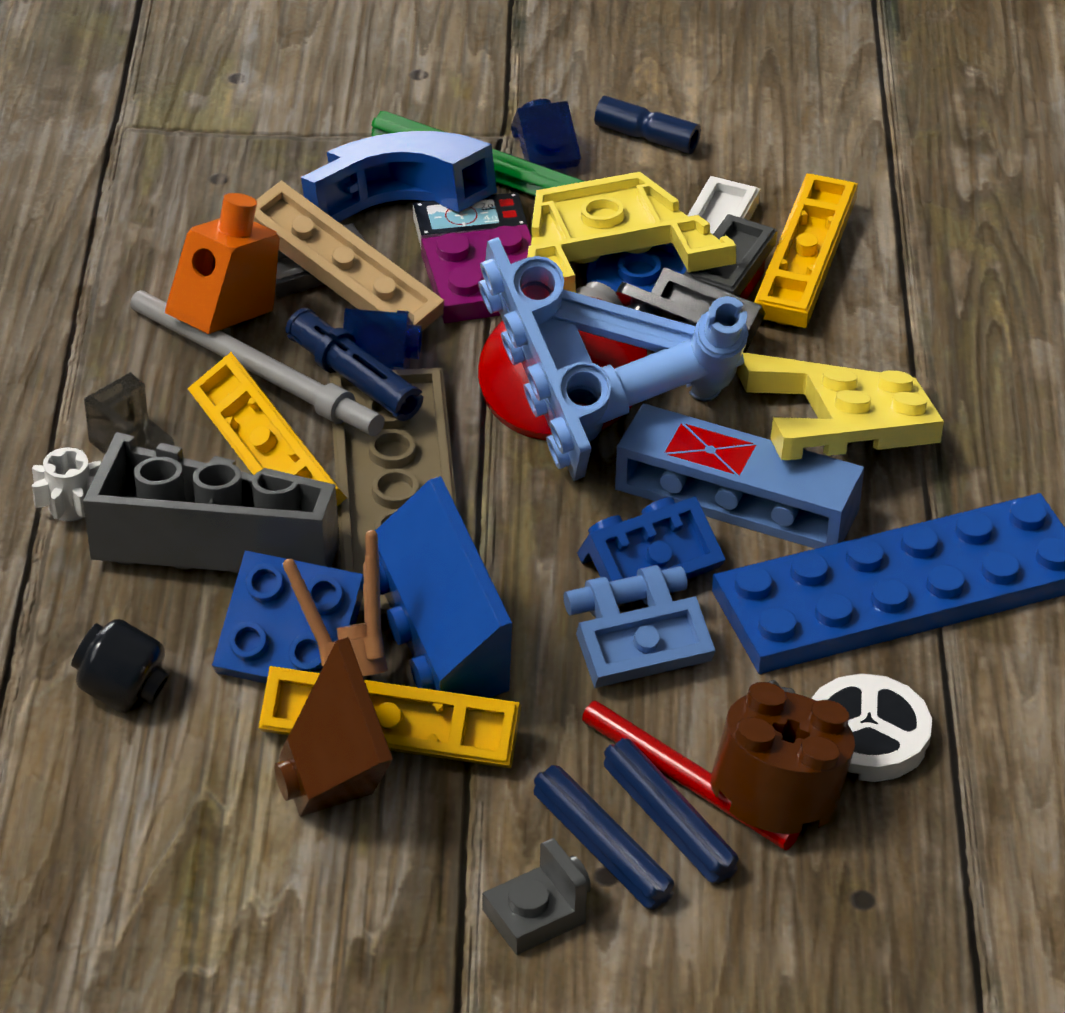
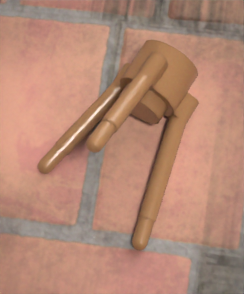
[283,530,388,676]

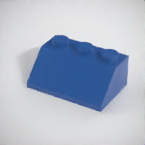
[375,476,512,698]

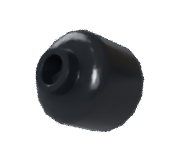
[71,619,170,713]

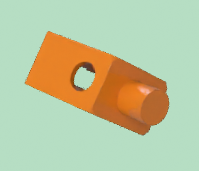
[165,193,280,334]

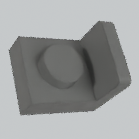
[482,838,591,955]

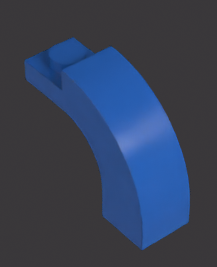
[301,131,497,222]

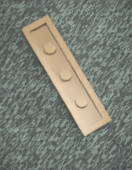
[254,180,444,344]

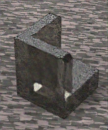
[84,372,175,454]

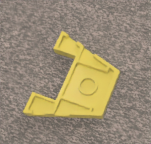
[527,172,736,293]
[737,353,944,460]

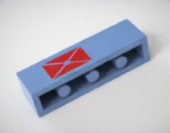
[615,403,864,549]

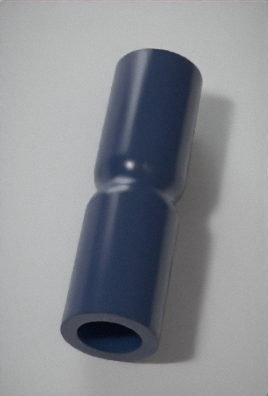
[594,95,701,154]

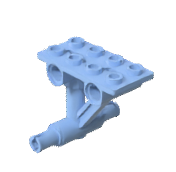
[478,237,748,481]

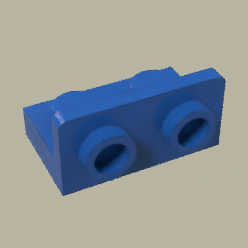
[577,496,726,582]

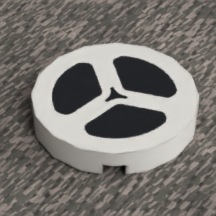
[811,673,932,782]

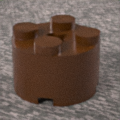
[710,682,855,834]

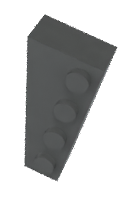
[83,432,340,574]

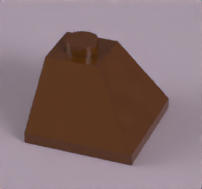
[274,637,393,817]

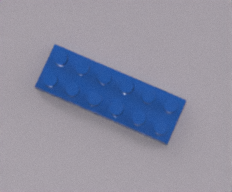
[712,493,1065,674]

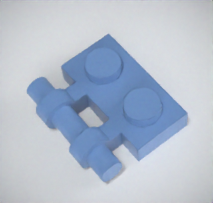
[563,565,716,688]

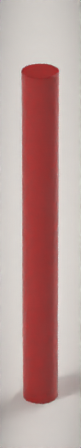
[582,700,799,851]

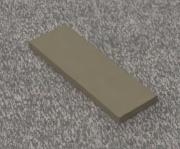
[329,368,457,629]

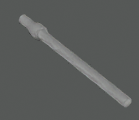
[130,290,385,436]

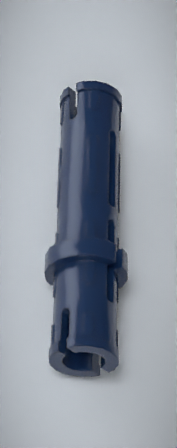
[285,308,423,421]

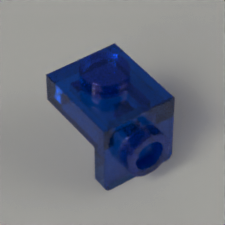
[511,99,581,170]
[343,308,422,370]

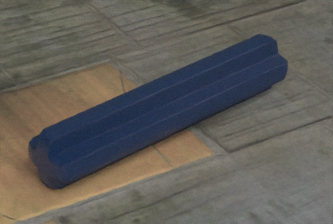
[604,738,739,884]
[533,765,674,910]

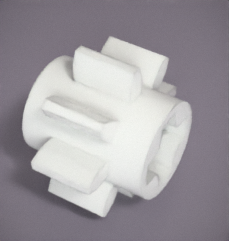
[32,447,101,521]

